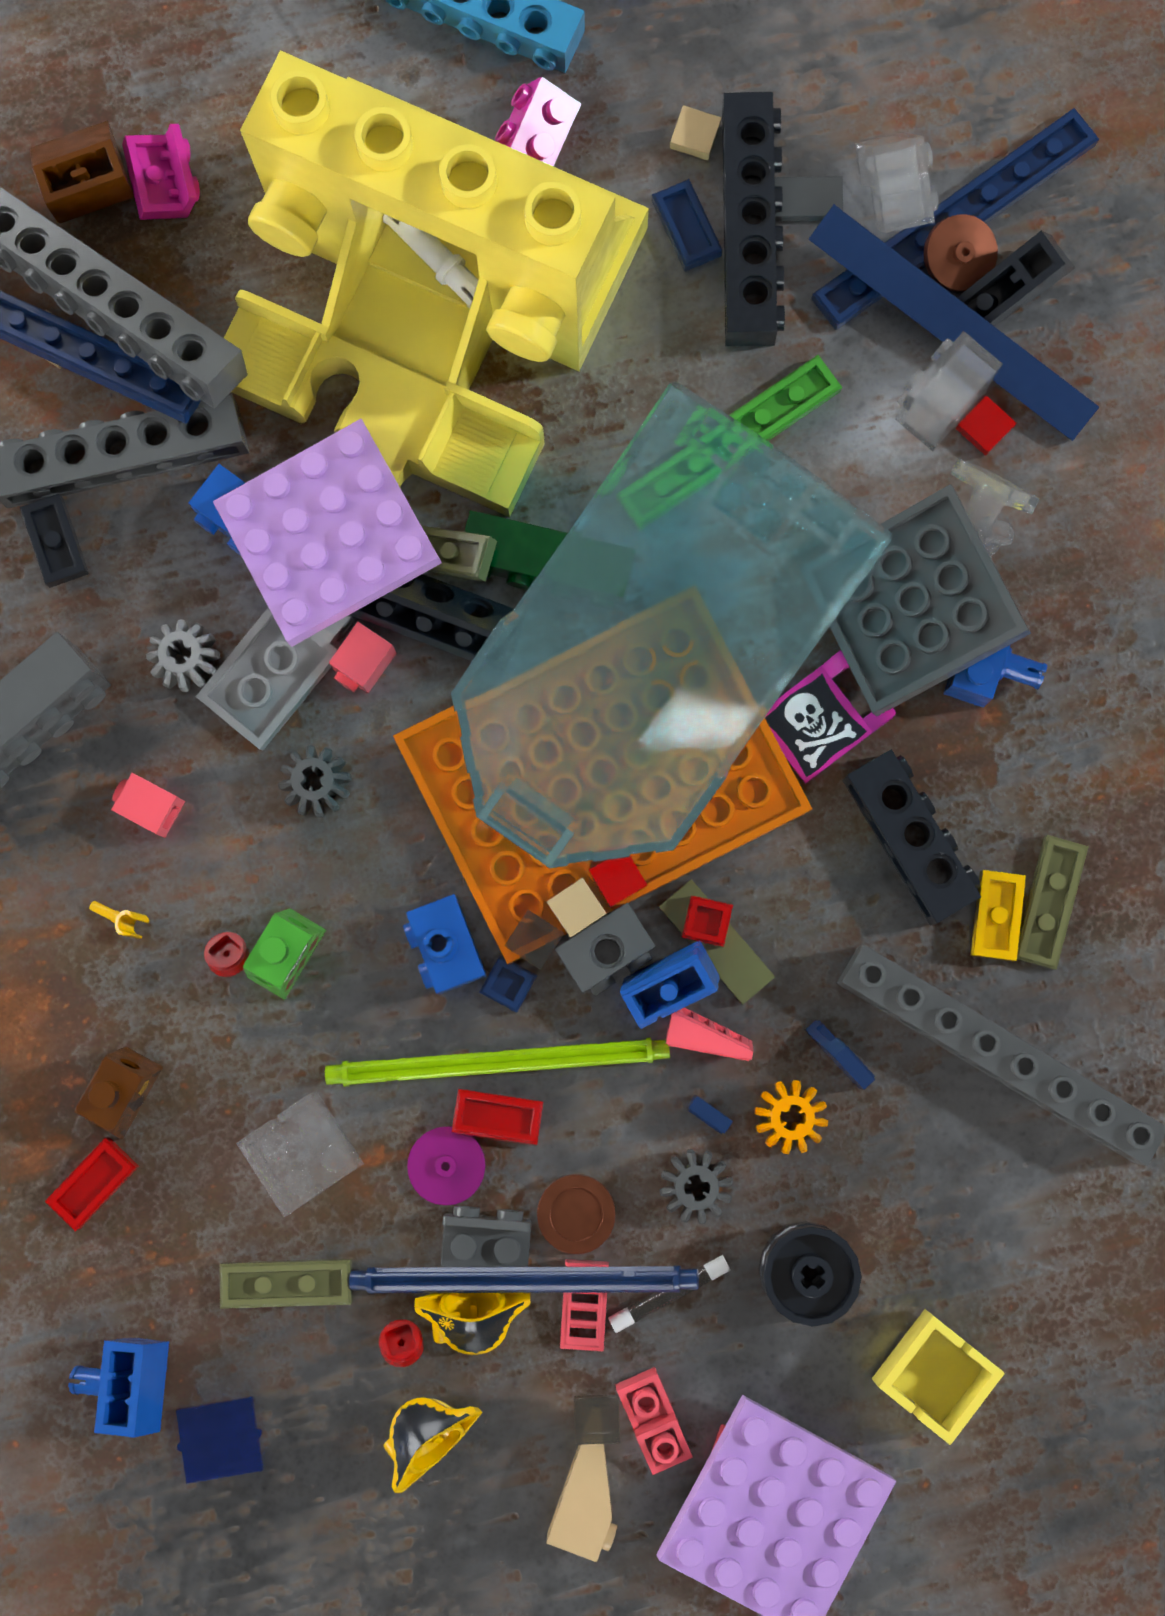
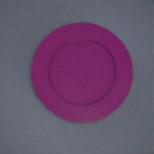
[407,1126,486,1205]

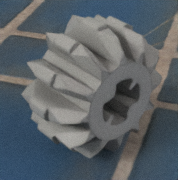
[146,619,220,692]

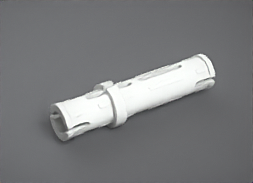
[383,214,478,309]

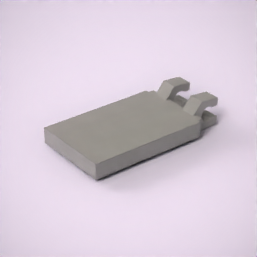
[196,607,356,751]

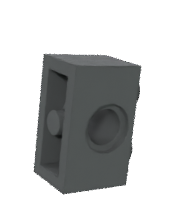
[555,902,656,996]

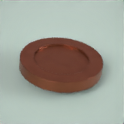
[924,214,998,292]
[537,1174,615,1254]

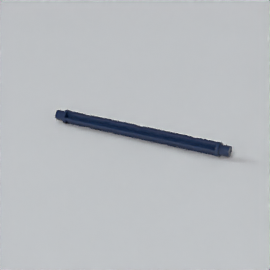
[349,1266,699,1294]

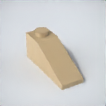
[546,1405,617,1562]

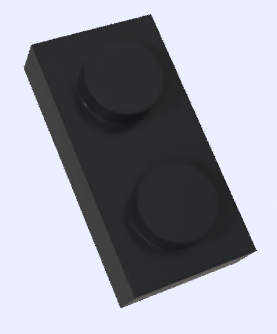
[19,493,89,588]

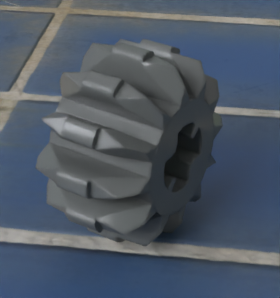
[278,745,352,818]
[659,1149,733,1224]

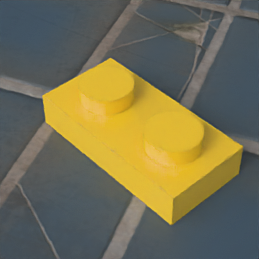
[971,870,1026,961]

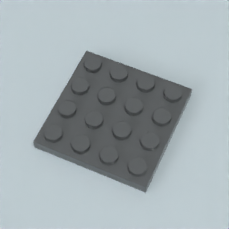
[801,484,1031,716]

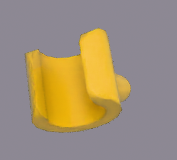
[89,901,149,939]

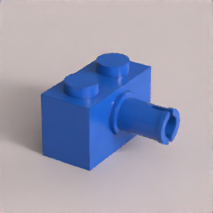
[943,645,1047,707]
[403,894,487,995]
[68,1338,169,1438]

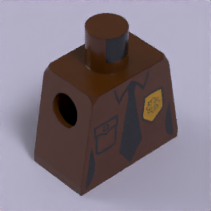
[74,1046,163,1139]

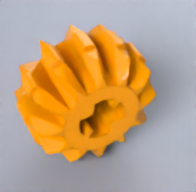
[754,1080,828,1154]

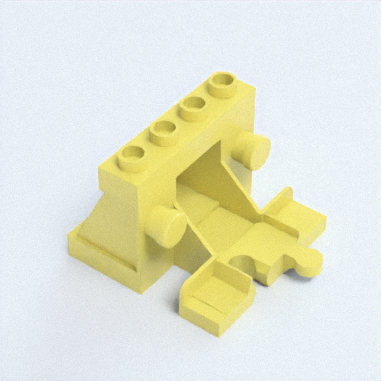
[224,50,649,517]

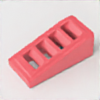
[666,1007,753,1061]
[560,1259,609,1351]

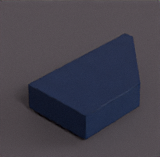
[805,1020,875,1090]

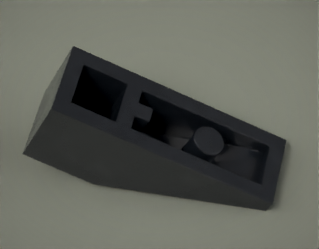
[957,230,1075,326]

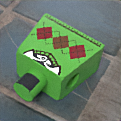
[243,908,327,1000]

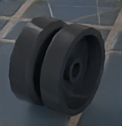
[759,1221,862,1327]

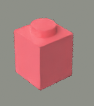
[329,622,397,693]
[111,773,186,838]

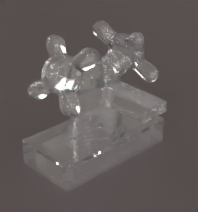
[950,459,1040,558]

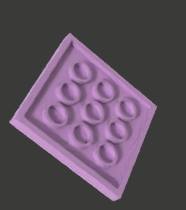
[213,419,442,647]
[656,1395,896,1616]

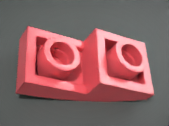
[615,1367,693,1475]

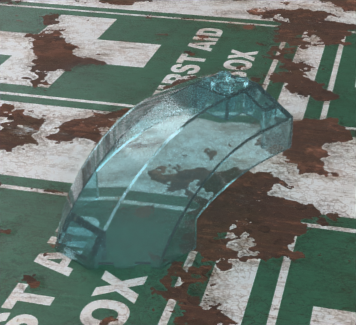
[451,382,893,868]

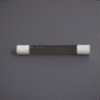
[608,1255,731,1333]

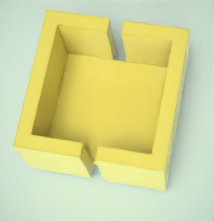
[872,1309,1005,1445]

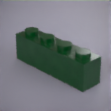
[465,510,634,609]

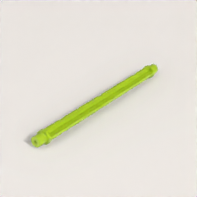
[325,1037,670,1087]

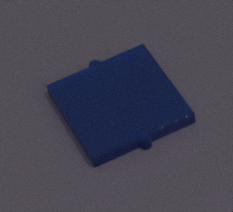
[176,1396,264,1484]

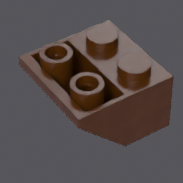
[31,120,134,224]

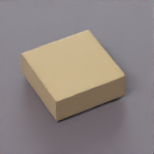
[670,105,722,160]
[547,878,607,938]

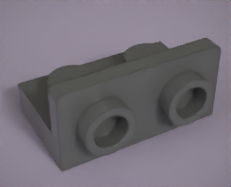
[440,1206,532,1267]

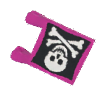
[761,650,896,784]

